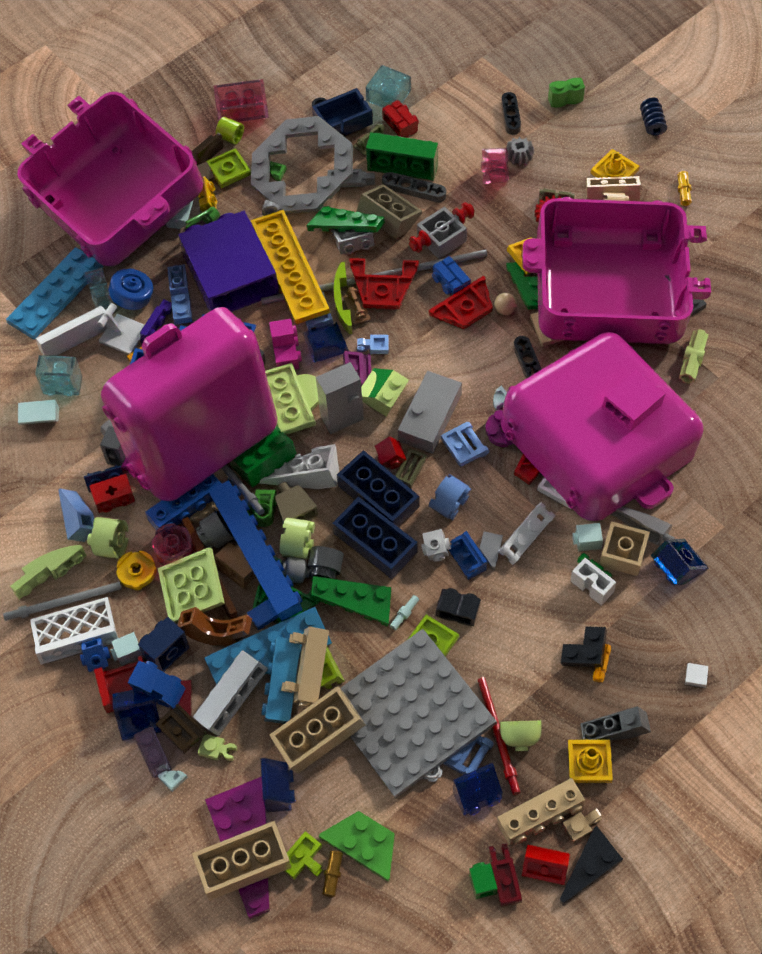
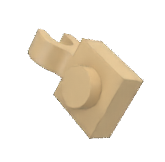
[562,809,602,843]

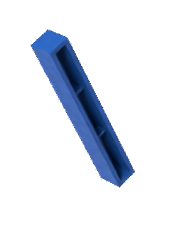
[208,480,303,622]

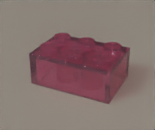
[214,79,269,122]

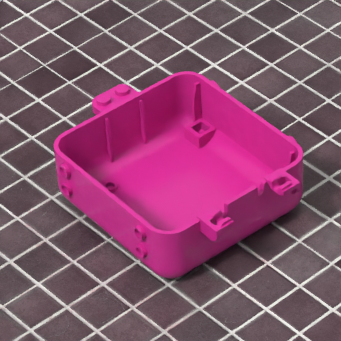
[17,92,203,266]
[522,197,711,344]
[101,307,277,501]
[500,332,704,521]

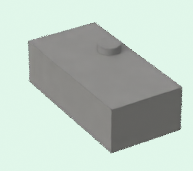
[316,362,364,434]
[398,371,462,454]

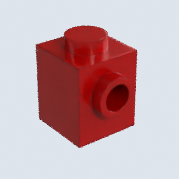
[375,436,407,469]

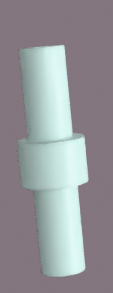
[389,595,419,630]

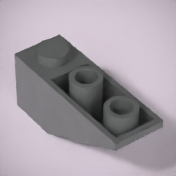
[580,706,651,741]

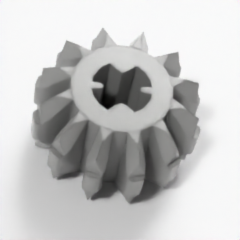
[505,136,534,166]

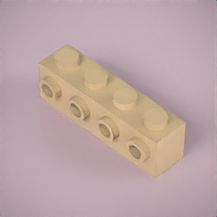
[497,778,585,846]

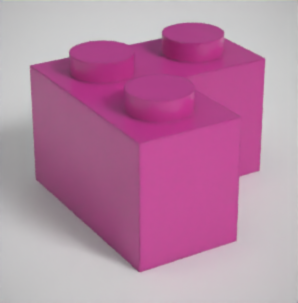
[269,319,302,370]

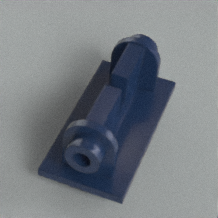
[84,465,123,492]

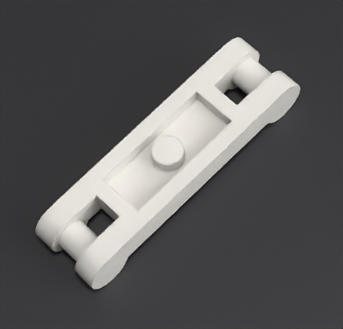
[498,502,555,565]

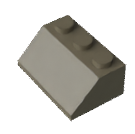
[357,184,422,239]

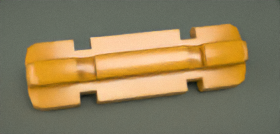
[593,644,611,683]

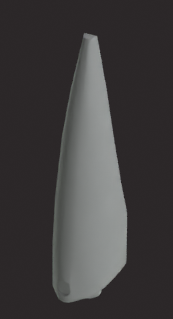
[611,506,675,547]

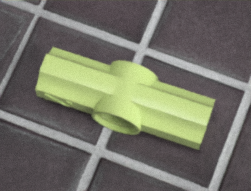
[679,329,709,384]

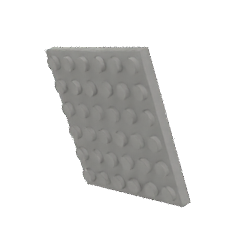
[340,629,497,798]

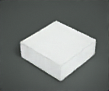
[685,663,708,688]

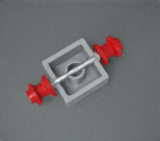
[409,202,475,259]

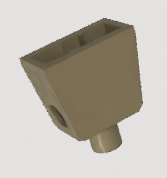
[275,482,318,529]

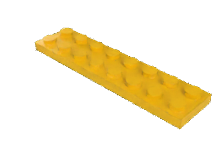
[251,210,330,324]

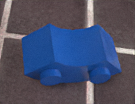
[127,661,186,710]

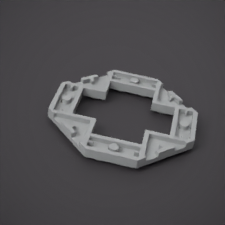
[251,116,353,215]

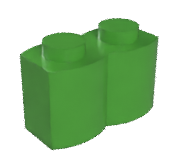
[548,78,585,108]

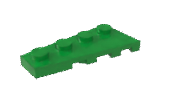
[310,576,392,627]

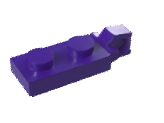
[140,299,172,343]

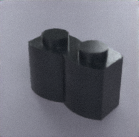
[435,588,481,626]

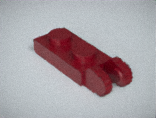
[489,843,522,907]

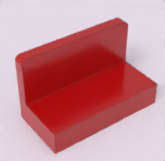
[521,845,570,885]

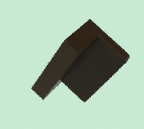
[192,133,224,166]

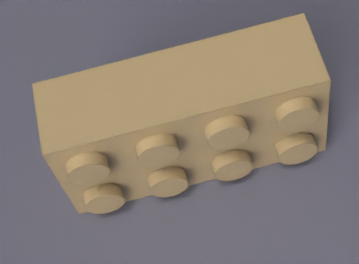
[270,686,366,774]
[192,821,292,901]

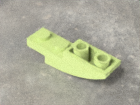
[11,545,86,600]

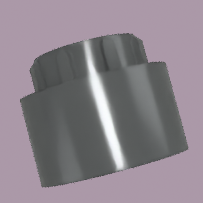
[196,510,234,549]
[307,546,344,579]

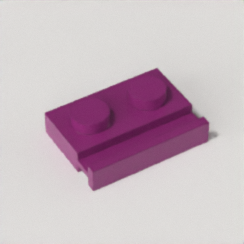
[343,351,371,387]

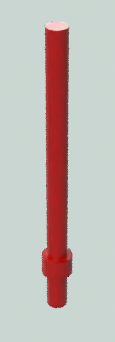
[477,677,521,795]

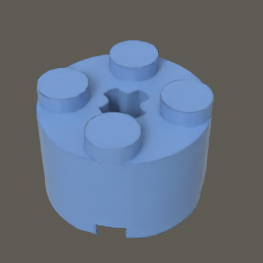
[429,474,471,520]

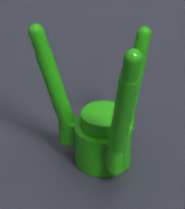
[185,207,220,229]

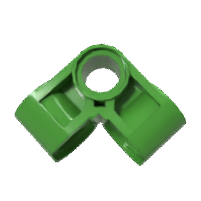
[247,489,277,527]

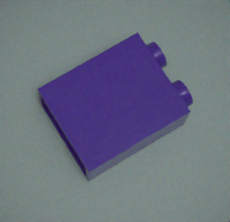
[178,210,279,312]

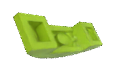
[334,262,352,334]

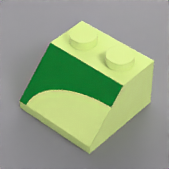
[361,368,409,417]

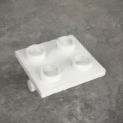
[97,303,144,355]

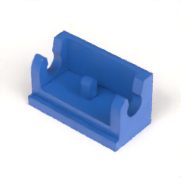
[449,531,487,580]

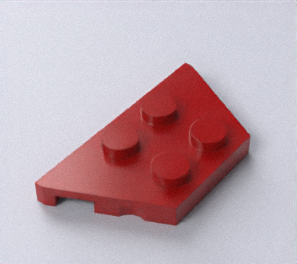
[429,275,493,329]

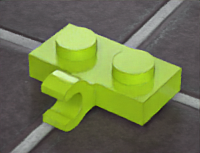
[284,831,323,880]

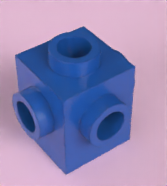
[80,637,111,672]

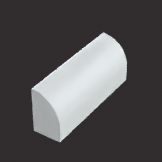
[36,306,107,360]

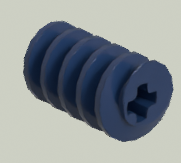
[640,97,668,136]

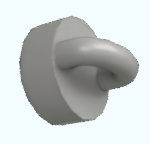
[262,200,279,216]

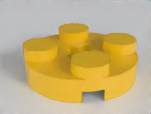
[116,551,157,591]

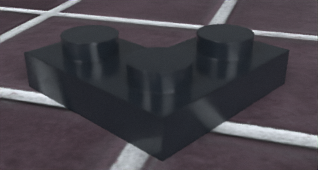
[561,626,607,667]

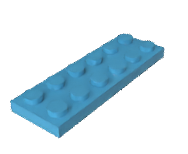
[6,247,103,340]
[204,607,332,685]

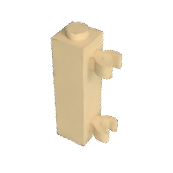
[281,626,329,708]

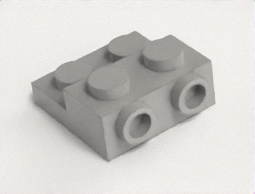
[331,229,375,254]

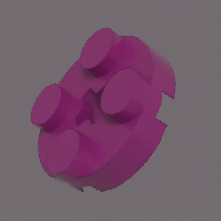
[485,410,513,447]

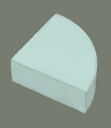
[493,385,507,411]
[158,771,188,792]

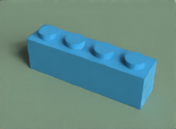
[261,637,300,724]

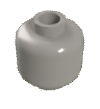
[282,557,310,584]

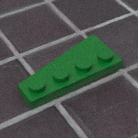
[306,206,385,232]

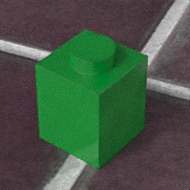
[469,862,498,899]

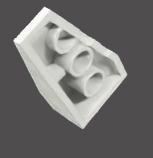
[259,444,339,489]

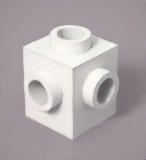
[421,529,451,562]

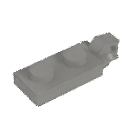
[327,169,375,187]

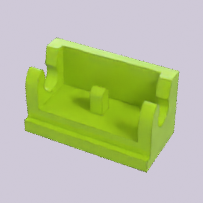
[321,647,345,689]

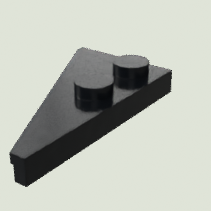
[560,826,623,905]

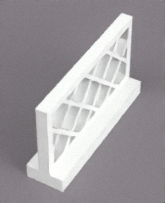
[30,597,118,665]

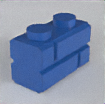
[432,256,471,296]

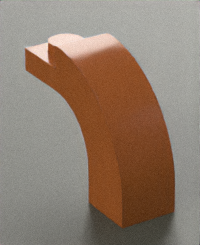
[178,607,252,646]

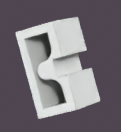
[571,558,616,606]

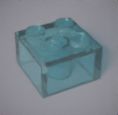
[365,65,411,107]
[35,355,83,396]

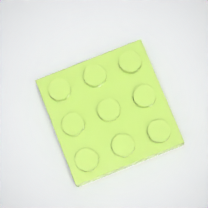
[158,547,225,624]

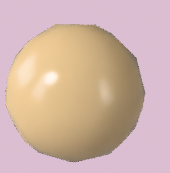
[494,293,517,315]

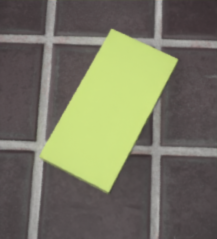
[266,363,316,435]

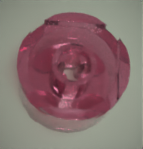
[481,148,509,184]
[152,523,194,566]

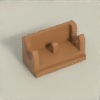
[215,543,255,589]

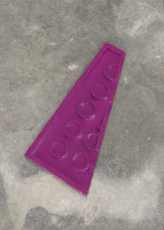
[205,776,270,919]

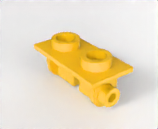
[198,176,217,212]

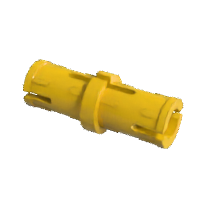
[677,171,692,206]

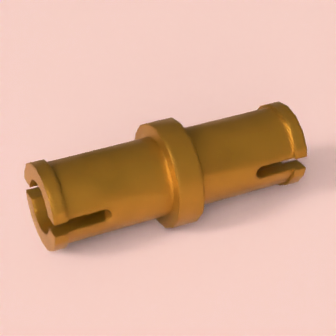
[322,851,343,897]

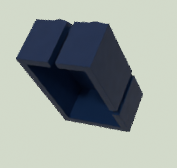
[312,88,373,136]

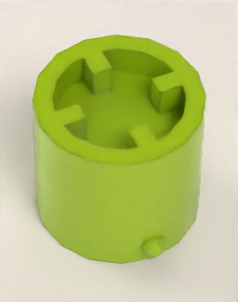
[215,117,244,145]

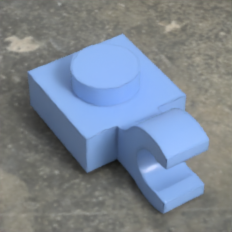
[357,335,389,354]

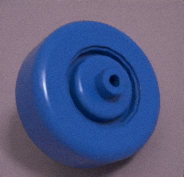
[109,269,153,310]

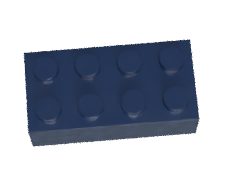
[337,450,420,527]
[332,497,418,579]

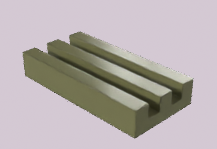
[395,448,427,488]

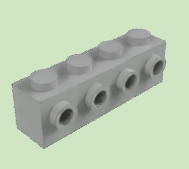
[193,650,268,736]

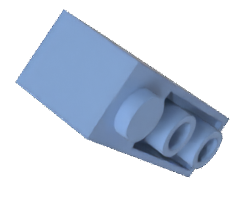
[58,489,94,542]

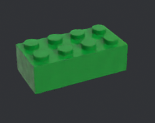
[366,132,438,181]

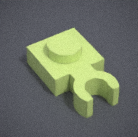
[198,734,237,761]

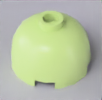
[499,720,542,751]

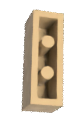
[586,176,641,201]

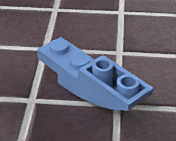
[167,264,192,325]

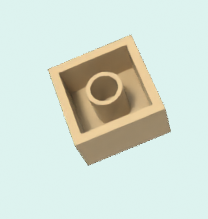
[600,522,650,576]

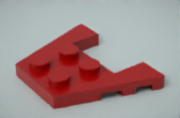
[349,258,419,309]

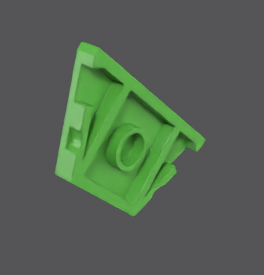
[319,811,395,882]

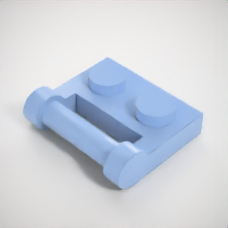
[441,422,489,467]

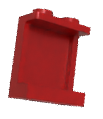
[94,656,152,713]

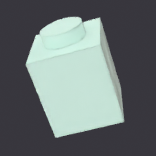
[572,523,603,551]
[110,632,143,666]

